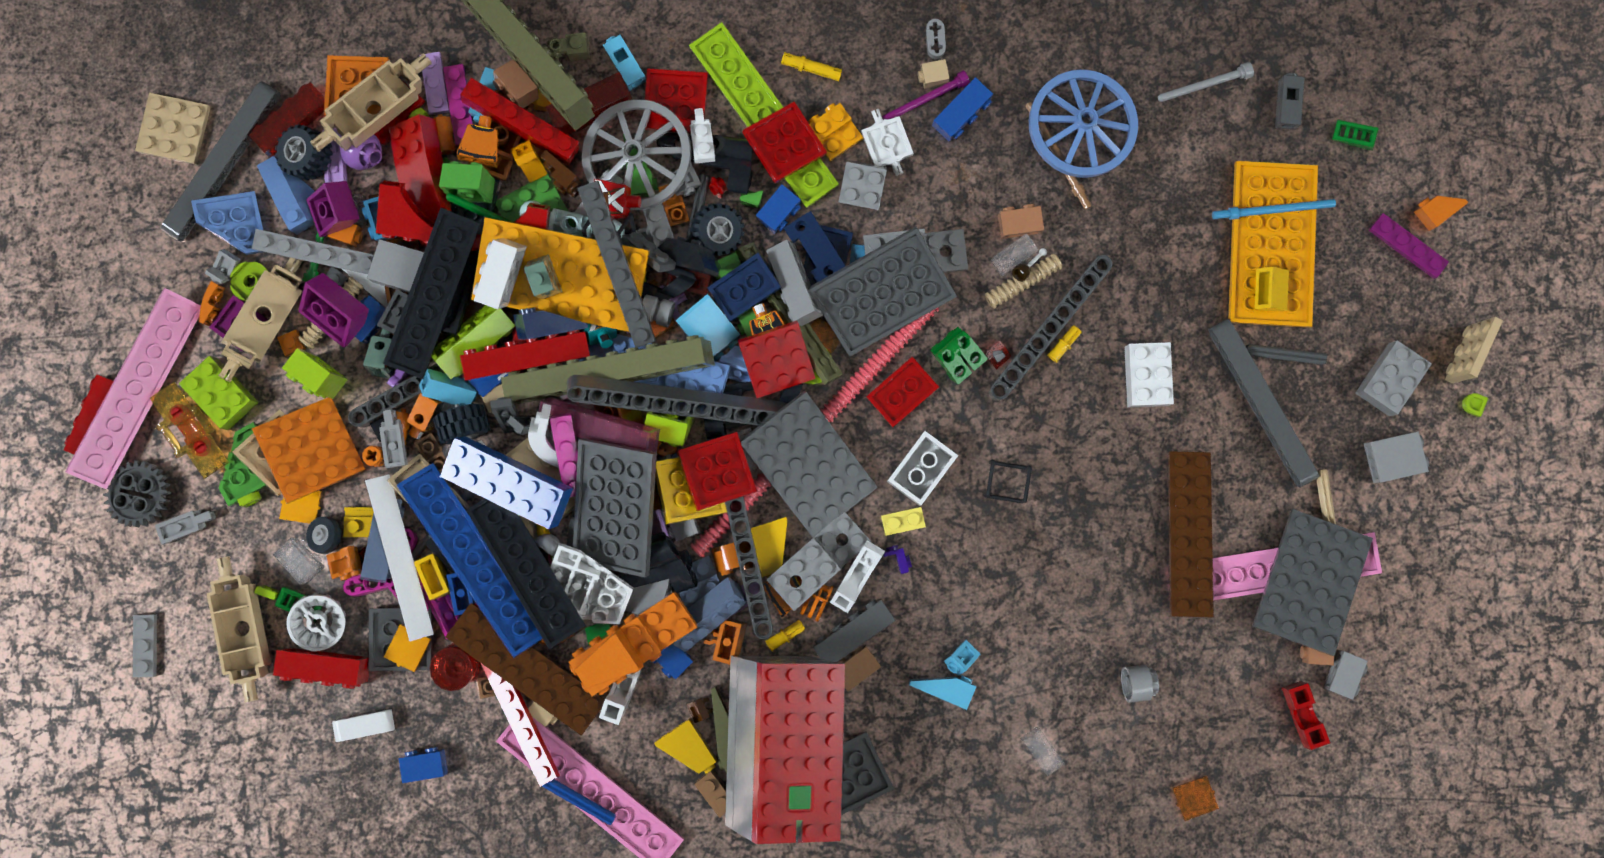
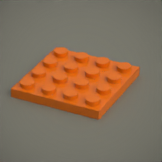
[252,397,366,504]

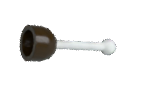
[1012,248,1047,282]

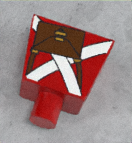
[594,179,641,219]

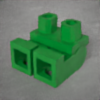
[930,327,988,385]

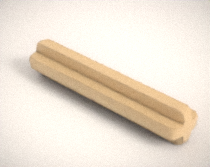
[1316,469,1336,524]

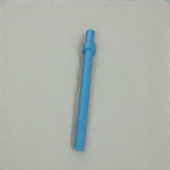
[1212,199,1336,220]

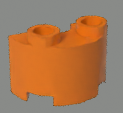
[711,541,753,576]
[326,545,362,581]

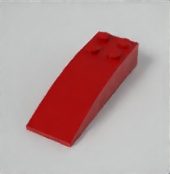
[389,114,451,247]

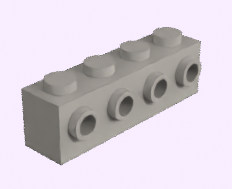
[766,239,823,326]

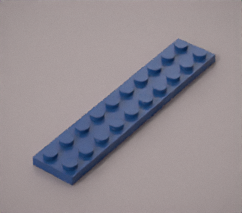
[397,463,543,658]

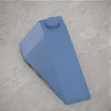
[257,156,315,235]

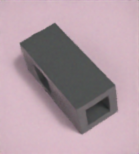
[1275,73,1305,130]

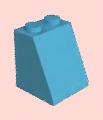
[676,294,741,362]

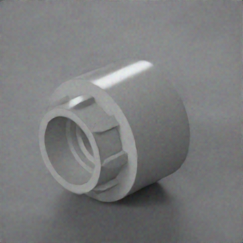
[1121,664,1159,703]

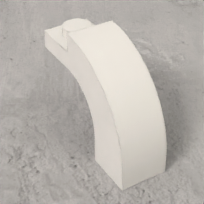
[528,404,578,468]
[830,541,885,613]
[599,670,641,725]

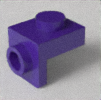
[883,545,912,574]

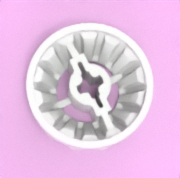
[287,593,346,651]

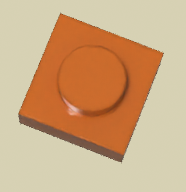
[277,329,306,357]

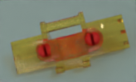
[150,382,229,479]

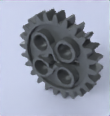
[103,460,171,528]

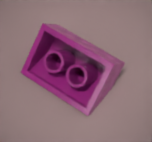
[298,273,369,348]

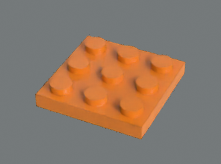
[324,55,390,116]

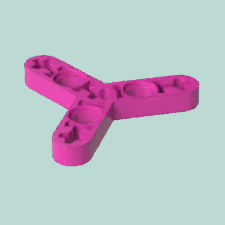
[343,529,429,611]

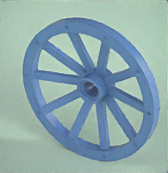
[1029,70,1138,178]

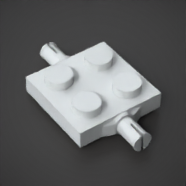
[861,109,914,176]

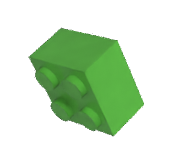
[439,161,495,203]

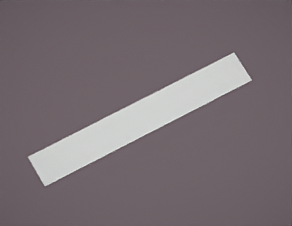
[365,474,434,642]

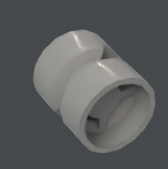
[643,294,675,328]

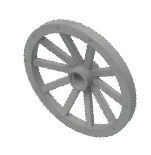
[582,99,692,210]

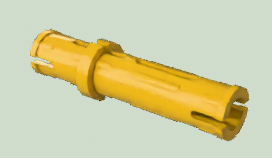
[781,52,842,82]

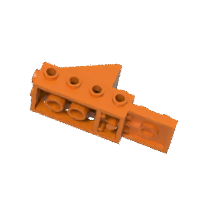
[569,591,698,696]

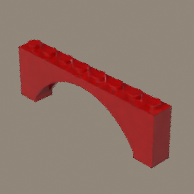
[376,180,550,251]

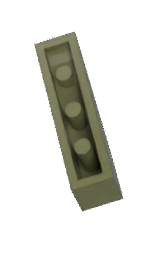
[711,686,729,774]

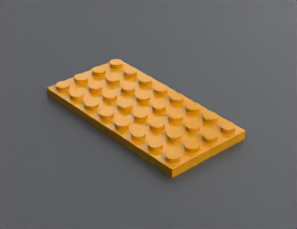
[1228,161,1318,328]
[471,217,650,332]

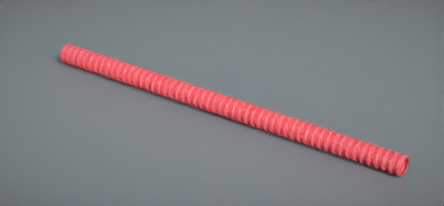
[690,308,939,557]

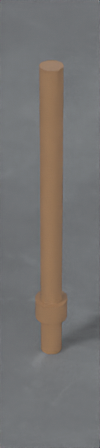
[1025,102,1092,210]

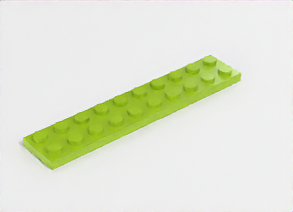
[689,22,839,209]

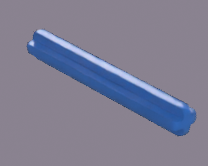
[542,779,616,825]

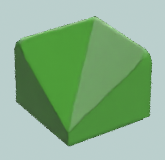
[740,191,764,209]

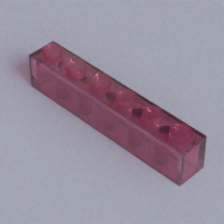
[539,398,660,452]

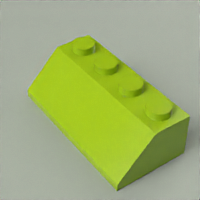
[432,305,515,379]

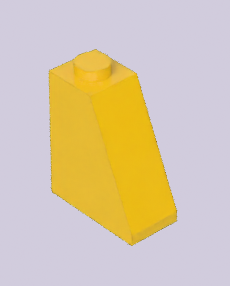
[751,517,788,579]
[654,718,717,774]

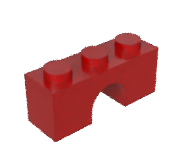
[1282,681,1330,750]

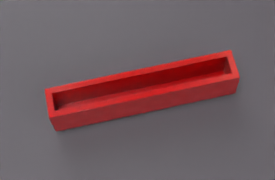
[460,78,579,166]
[459,330,590,381]

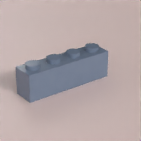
[360,499,406,583]
[672,577,747,652]

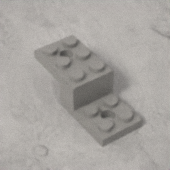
[863,229,968,273]
[767,512,871,611]

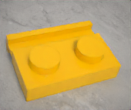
[343,507,374,537]

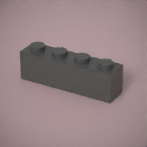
[813,599,896,662]

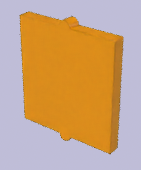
[279,491,322,524]
[384,624,431,672]

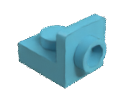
[944,640,981,676]

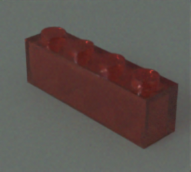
[249,82,325,157]

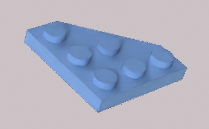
[191,191,263,255]

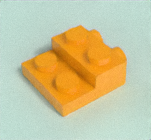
[808,103,863,162]

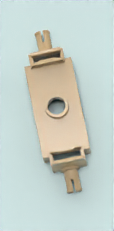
[310,53,432,152]
[218,257,304,382]
[207,556,271,703]

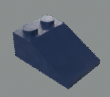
[513,307,588,340]

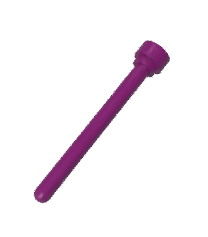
[882,70,970,120]

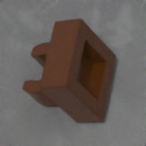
[686,698,713,723]

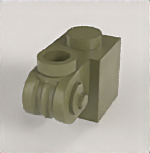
[547,32,591,62]

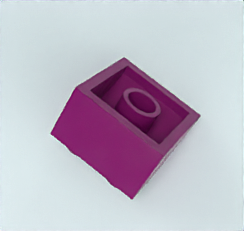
[306,181,360,237]

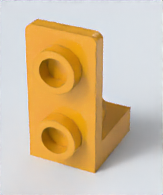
[511,140,547,183]

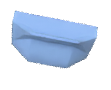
[719,345,751,383]

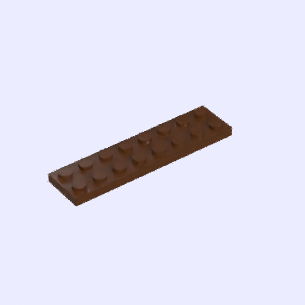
[1168,451,1214,618]
[445,602,605,736]

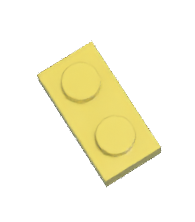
[881,507,926,536]

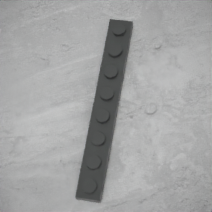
[577,181,656,347]

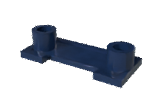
[784,211,845,282]

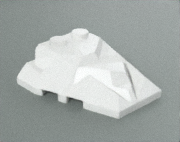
[550,543,633,624]

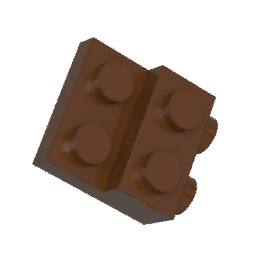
[541,150,583,198]

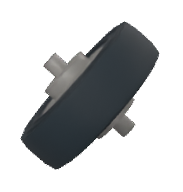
[306,517,341,554]

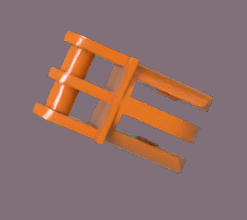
[799,584,834,622]

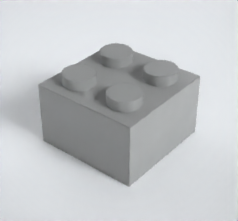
[839,160,887,210]

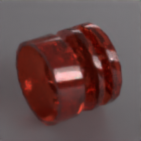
[430,643,482,691]

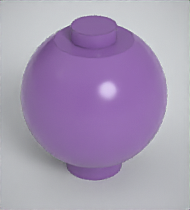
[340,135,382,170]

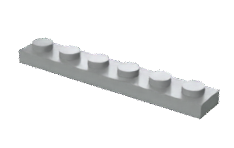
[252,229,374,274]

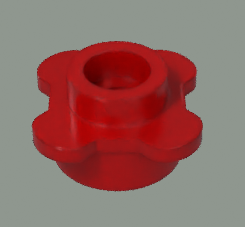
[709,177,727,198]

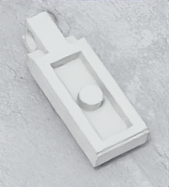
[690,108,715,164]

